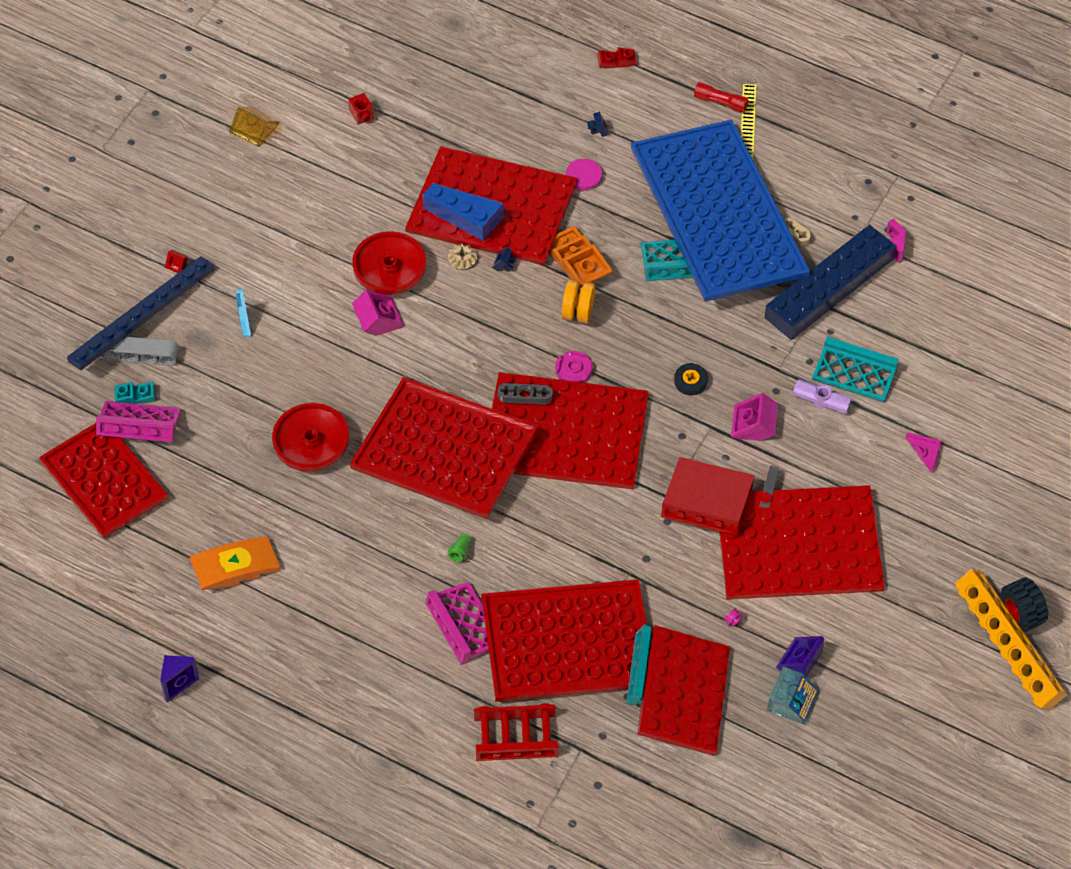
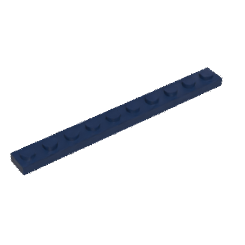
[67,256,214,370]

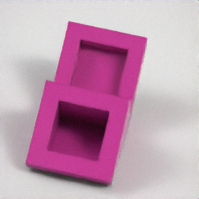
[886,218,906,263]

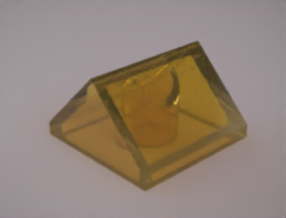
[229,107,279,147]

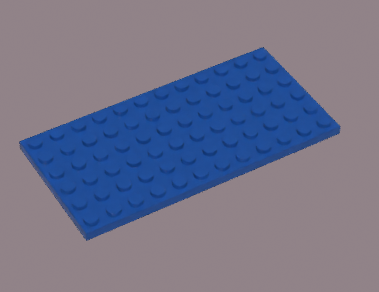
[631,119,810,302]

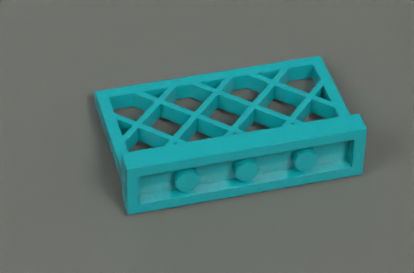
[641,240,693,281]
[812,336,899,403]
[626,625,652,706]

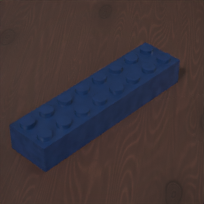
[765,224,896,340]

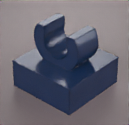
[587,111,609,137]
[492,246,516,272]

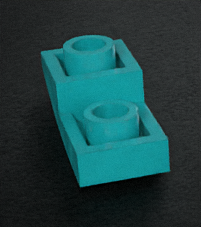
[114,381,156,404]

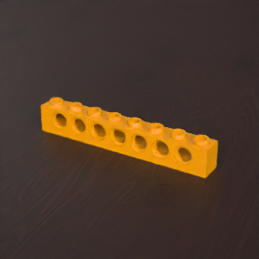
[955,568,1067,710]

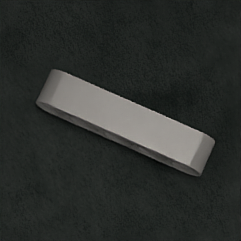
[88,334,179,366]

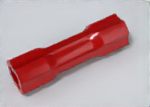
[694,82,749,113]

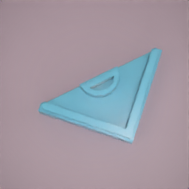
[236,289,251,338]

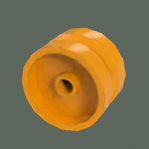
[562,279,596,324]

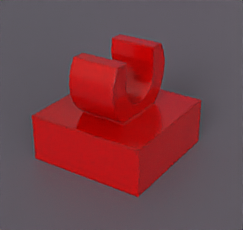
[165,249,188,273]

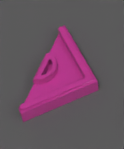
[906,432,941,473]

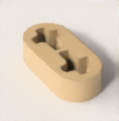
[783,218,811,247]

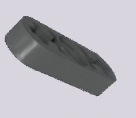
[498,383,553,405]
[760,465,779,508]

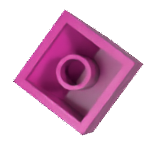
[352,290,404,335]
[731,393,778,441]

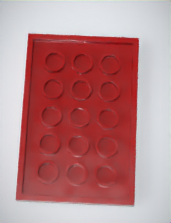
[39,423,168,539]
[637,625,730,756]

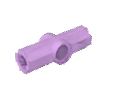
[793,379,852,414]

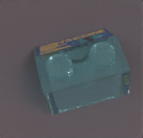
[767,667,819,725]

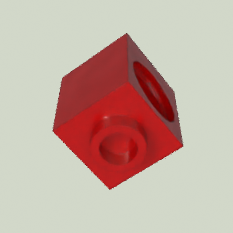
[348,93,374,125]

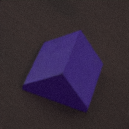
[776,636,825,681]
[160,655,199,702]

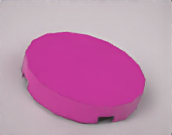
[566,159,602,191]
[555,351,593,383]

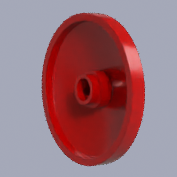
[352,231,426,295]
[272,403,349,472]

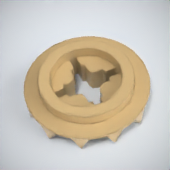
[448,243,477,269]

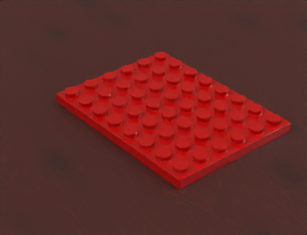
[405,146,578,265]
[492,372,649,490]
[349,377,539,519]
[719,485,885,600]
[481,579,646,702]

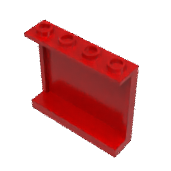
[661,457,755,536]

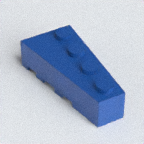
[423,183,504,241]

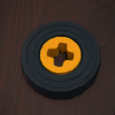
[674,363,708,396]

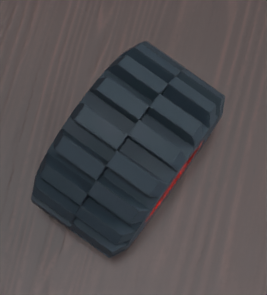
[1001,577,1049,632]

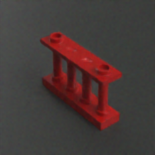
[474,703,558,761]

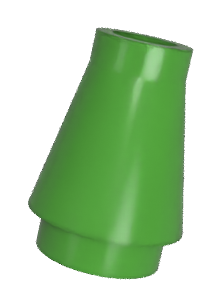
[448,533,471,563]

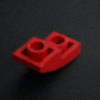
[597,47,636,68]

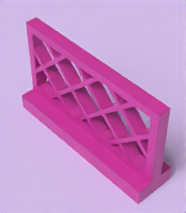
[96,401,181,442]
[425,582,488,665]

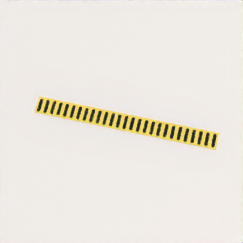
[741,84,756,159]

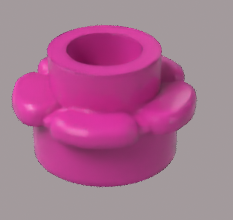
[724,608,742,626]

